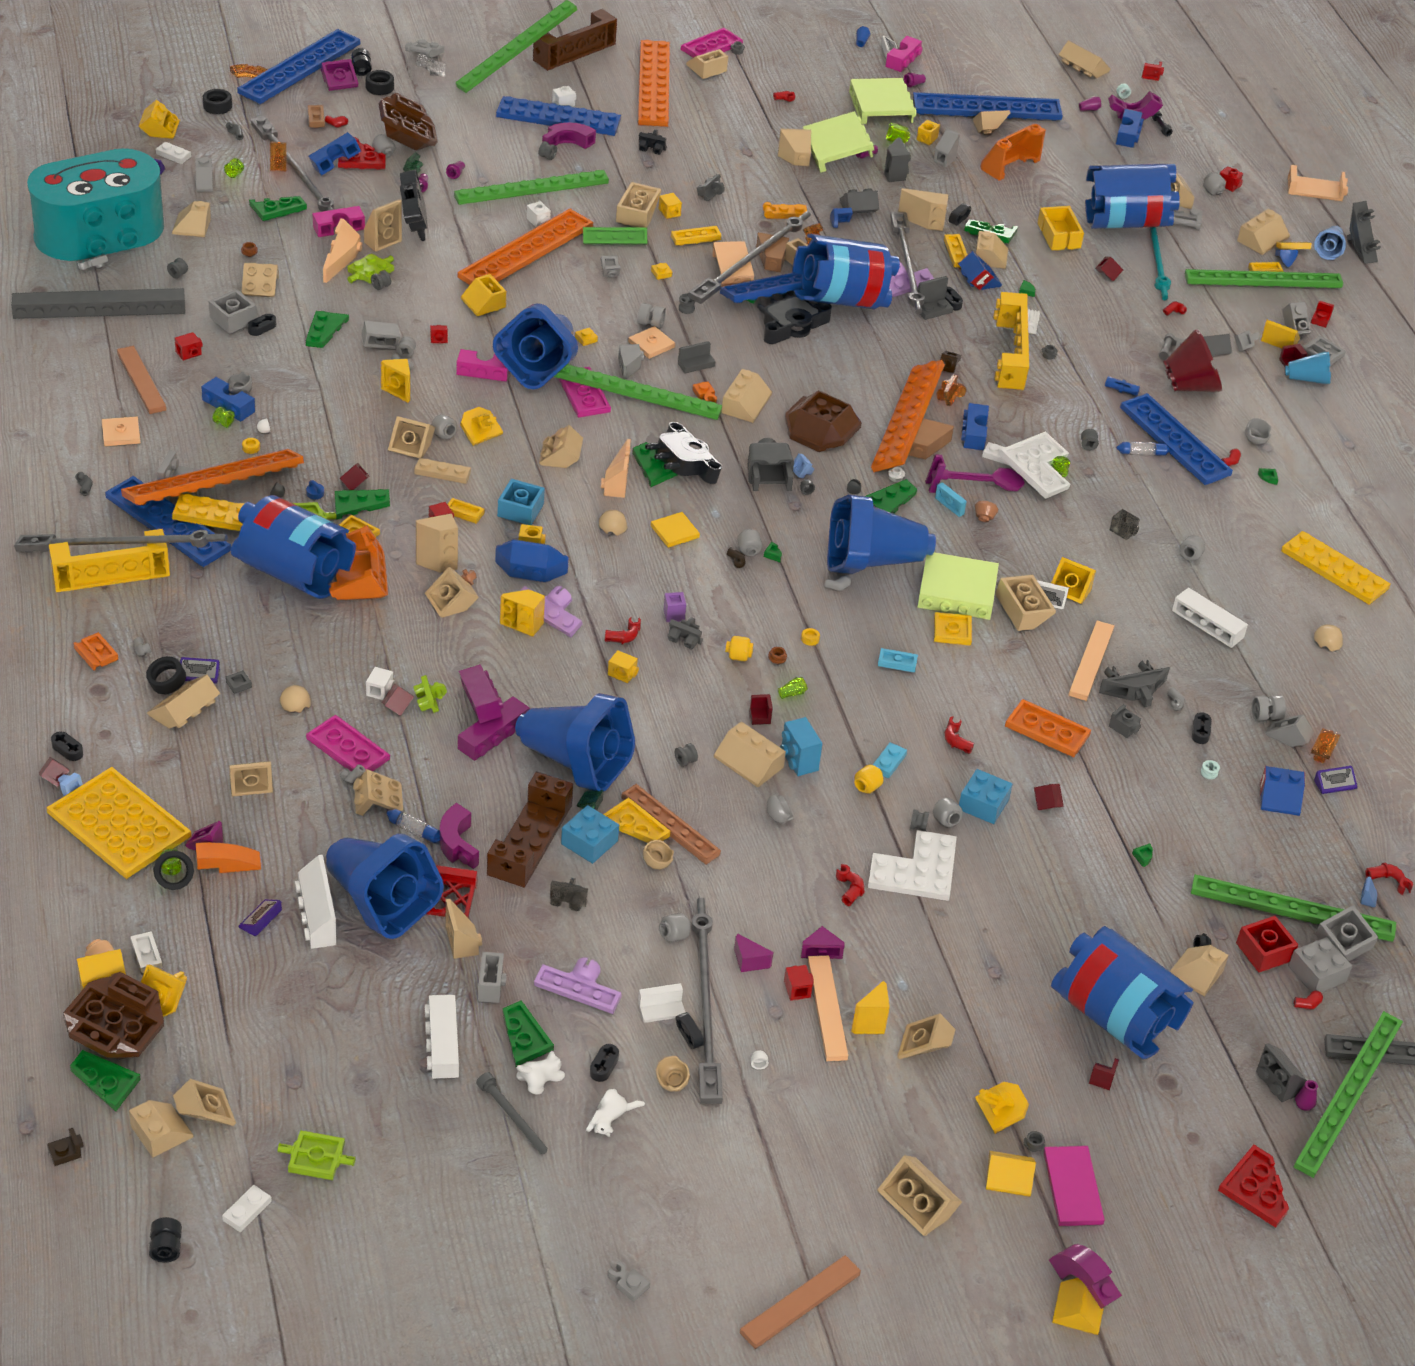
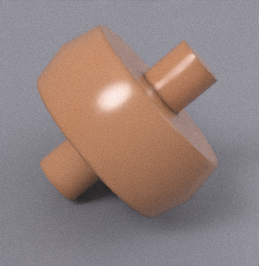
[461,569,477,585]

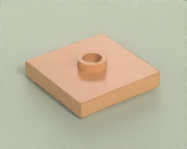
[628,326,675,359]
[102,416,140,446]

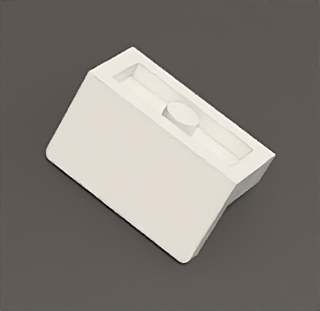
[638,983,685,1023]

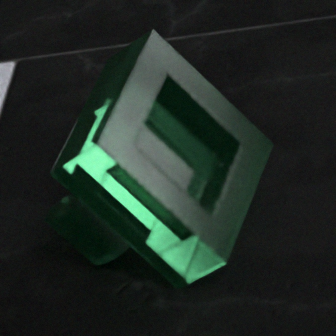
[403,152,423,174]

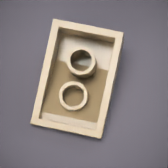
[616,182,661,227]
[898,188,948,231]
[364,199,402,252]

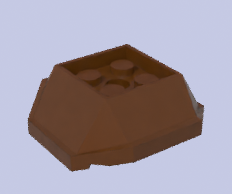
[378,92,438,151]
[785,390,862,452]
[63,972,164,1060]

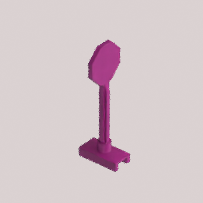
[925,454,1025,493]

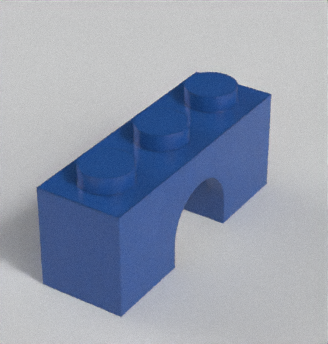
[1116,109,1144,148]
[308,132,361,175]
[201,377,255,422]
[961,403,989,451]

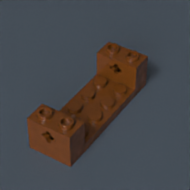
[533,9,617,71]
[487,771,573,888]

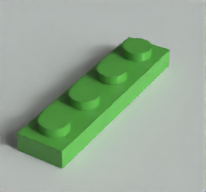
[583,227,647,245]

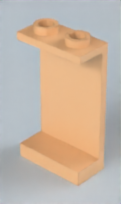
[1288,165,1348,201]
[712,241,754,287]

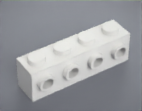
[1172,587,1248,648]
[425,994,459,1079]

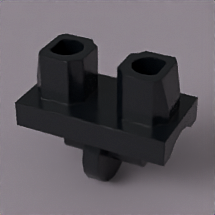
[639,129,667,155]

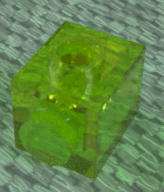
[886,122,910,144]

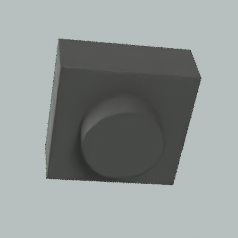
[225,670,252,694]

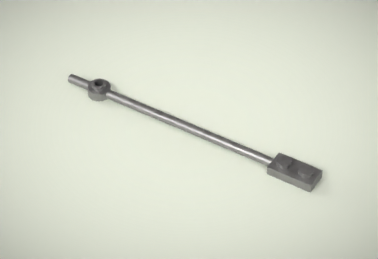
[251,116,334,212]
[688,211,811,304]
[890,212,925,315]
[14,530,228,552]
[691,898,723,1104]

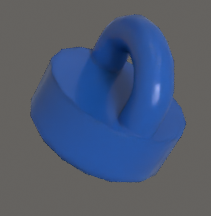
[306,480,324,500]

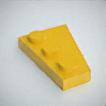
[603,798,670,843]

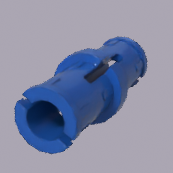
[1105,376,1140,397]

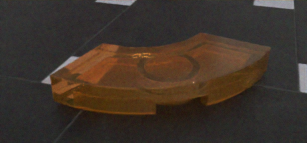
[230,64,268,78]

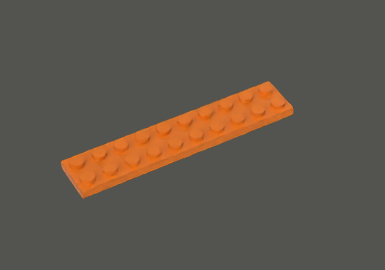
[638,39,670,127]
[457,209,593,285]
[871,360,945,472]
[121,449,304,505]

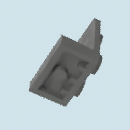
[918,276,953,320]

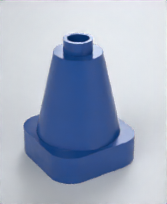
[493,303,578,389]
[827,494,936,574]
[515,693,635,792]
[326,833,444,939]

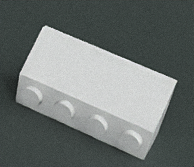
[295,855,336,949]

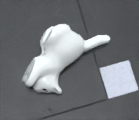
[516,1051,565,1094]
[586,1089,645,1137]

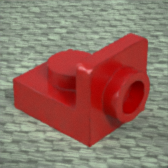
[1142,61,1164,81]
[1311,301,1334,328]
[430,325,448,343]

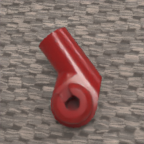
[773,91,796,102]
[325,115,349,128]
[1163,301,1187,316]
[1221,449,1241,466]
[1294,990,1323,1010]

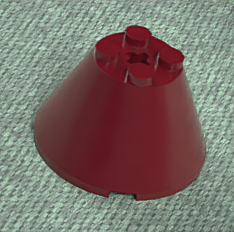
[1163,329,1222,392]

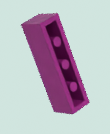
[459,664,504,723]
[458,696,530,761]

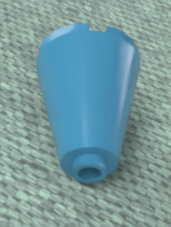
[1285,351,1331,384]

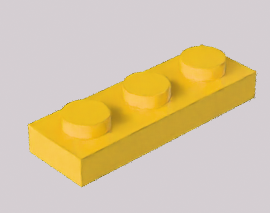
[671,226,721,246]
[944,234,967,268]

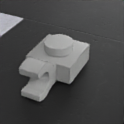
[1234,330,1262,351]

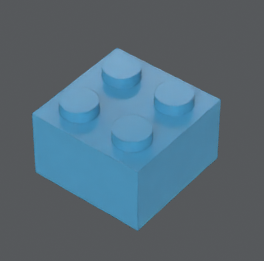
[497,479,545,525]
[780,717,823,776]
[959,769,1013,824]
[561,805,619,864]

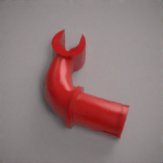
[605,617,641,645]
[944,716,975,754]
[1365,862,1413,895]
[836,864,865,906]

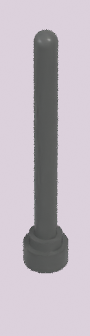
[476,1072,547,1154]

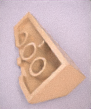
[323,219,362,283]
[601,439,631,498]

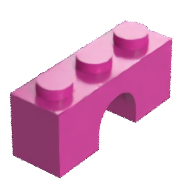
[885,36,923,72]
[312,206,365,237]
[456,349,510,382]

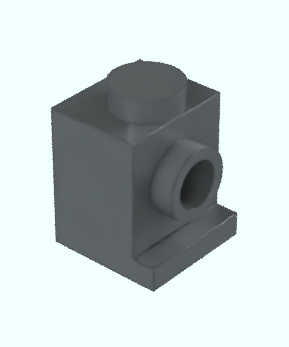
[1109,704,1141,738]

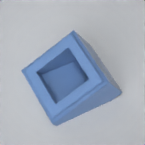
[1360,877,1378,907]

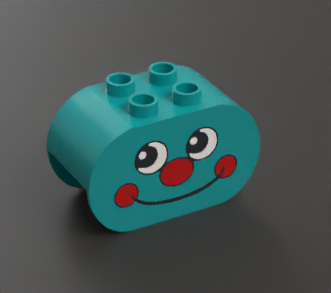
[27,148,164,261]

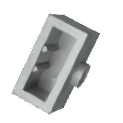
[362,321,400,350]
[478,952,507,1003]

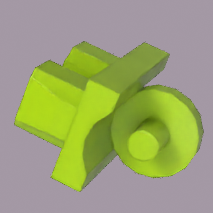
[413,675,447,713]

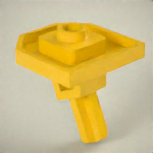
[460,407,503,446]
[141,964,187,1017]
[975,1082,1029,1134]

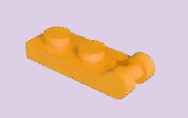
[763,202,807,219]

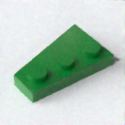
[249,196,307,221]
[865,479,917,513]
[335,489,390,520]
[502,1000,554,1067]
[70,1050,141,1112]

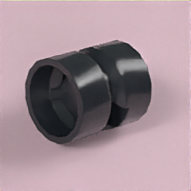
[351,48,372,76]
[149,1217,182,1263]

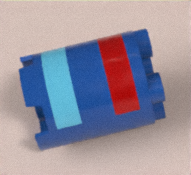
[1085,163,1180,229]
[792,234,900,309]
[231,495,356,599]
[1051,926,1194,1059]

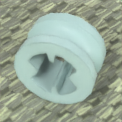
[1116,84,1131,99]
[1201,760,1220,779]

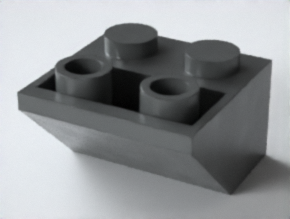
[884,138,911,182]
[840,188,879,214]
[1256,1043,1307,1102]

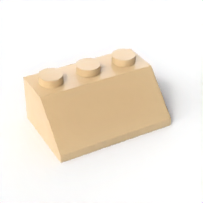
[1059,40,1111,79]
[1237,209,1290,255]
[721,369,772,423]
[416,514,458,573]
[995,575,1056,631]
[147,674,220,729]
[714,721,786,787]
[877,1155,962,1236]

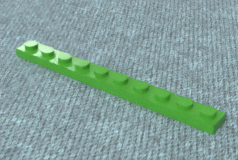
[455,0,577,93]
[454,170,609,205]
[1184,269,1343,288]
[554,364,722,420]
[1191,874,1396,942]
[1294,1011,1403,1178]

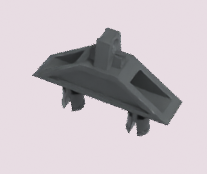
[1347,201,1381,264]
[1099,660,1170,707]

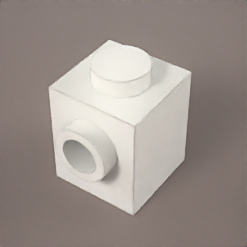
[552,86,577,107]
[526,201,551,227]
[366,667,395,700]

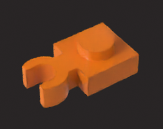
[692,381,717,403]

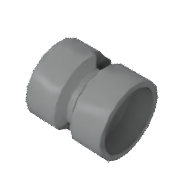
[637,303,666,329]
[1252,695,1286,721]

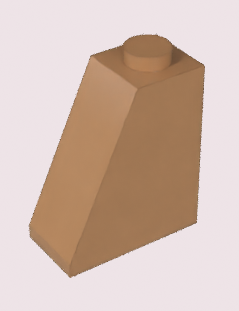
[756,232,789,272]
[909,418,954,460]

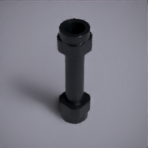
[1152,111,1173,136]

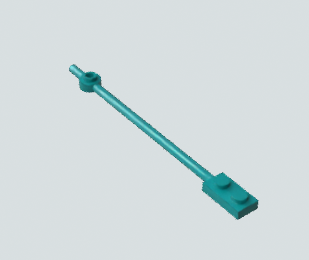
[1150,227,1171,300]

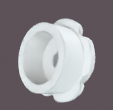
[888,467,905,482]

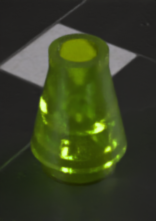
[778,677,808,699]

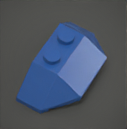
[495,540,569,583]

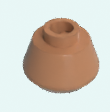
[975,501,999,522]

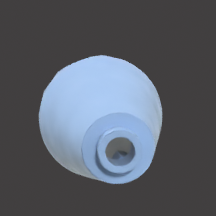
[1314,226,1346,260]

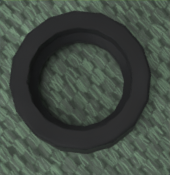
[366,70,394,95]
[202,89,232,114]
[146,656,186,695]
[153,850,194,890]

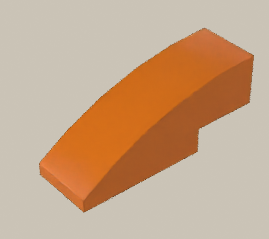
[196,842,261,873]

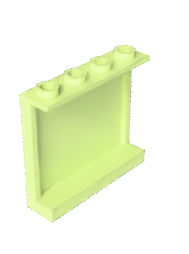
[849,78,916,124]
[803,111,874,173]
[917,552,999,620]

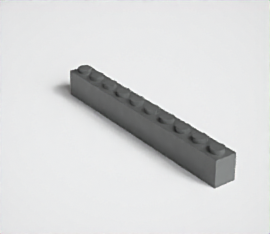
[11,288,185,319]

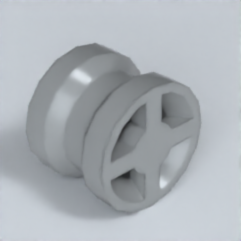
[397,336,416,358]

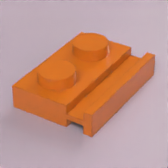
[73,632,119,671]

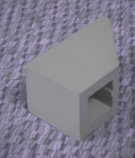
[934,128,960,167]
[1282,302,1311,335]

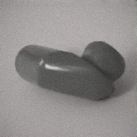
[226,122,243,140]
[75,472,93,496]

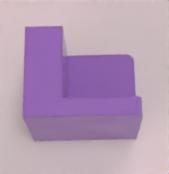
[663,592,686,622]

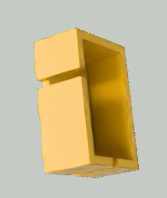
[1037,206,1084,251]

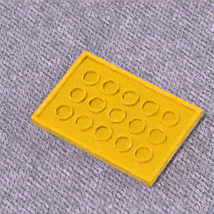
[46,767,191,879]

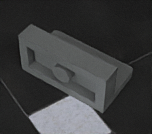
[1204,334,1232,356]
[678,341,716,373]

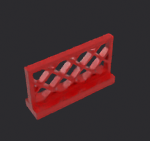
[426,865,478,919]

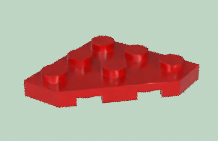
[338,136,386,170]
[1218,1144,1289,1228]

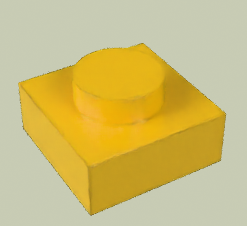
[651,263,672,280]
[575,327,598,346]

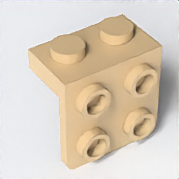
[241,263,279,297]
[353,769,403,816]

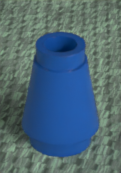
[856,26,870,47]

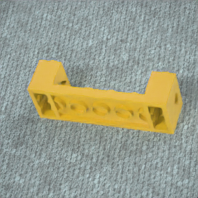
[993,292,1029,390]
[49,529,170,592]

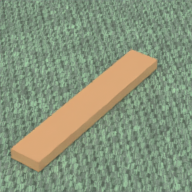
[1069,621,1115,701]
[808,956,848,1061]

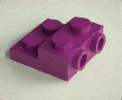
[321,59,359,91]

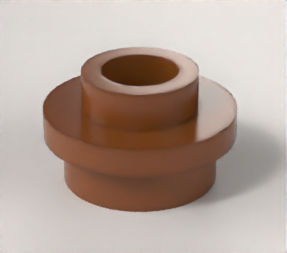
[241,242,258,257]
[768,647,787,664]

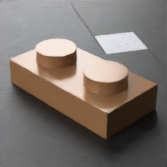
[308,105,325,128]

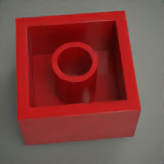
[1236,916,1298,973]

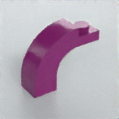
[1108,91,1163,120]
[542,123,596,149]
[440,802,479,869]
[1049,1244,1122,1309]

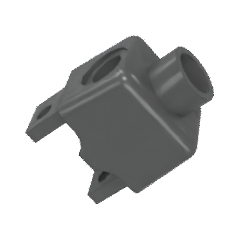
[747,438,794,491]

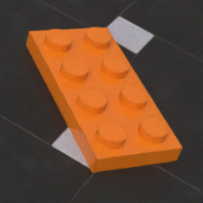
[1005,699,1091,757]

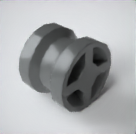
[538,141,557,160]
[167,258,188,278]
[371,270,391,290]
[679,294,695,314]
[1081,429,1099,451]
[674,743,698,766]
[910,809,929,831]

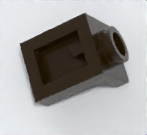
[940,351,962,373]
[47,1128,84,1166]

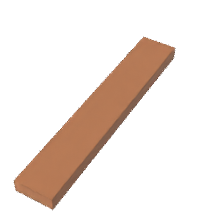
[117,345,166,414]
[621,784,721,865]
[740,1255,861,1349]

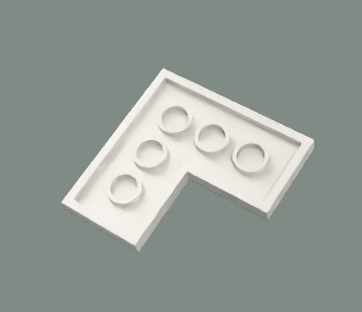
[998,432,1071,499]
[868,830,957,901]

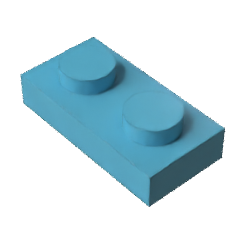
[935,482,967,517]
[878,648,918,673]
[873,742,907,778]

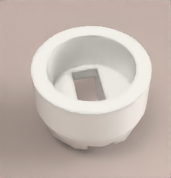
[257,419,271,433]
[751,1050,769,1070]

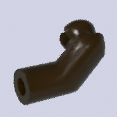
[727,547,746,568]

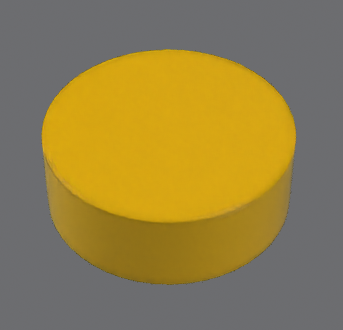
[242,438,260,454]
[801,628,820,646]

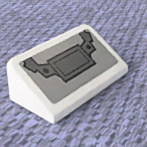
[881,36,898,58]
[1037,580,1069,609]

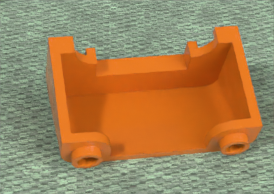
[980,124,1046,181]
[329,526,388,600]

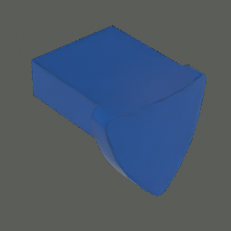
[830,208,853,228]
[1275,249,1298,267]

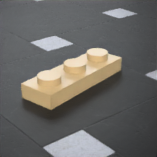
[415,458,471,484]

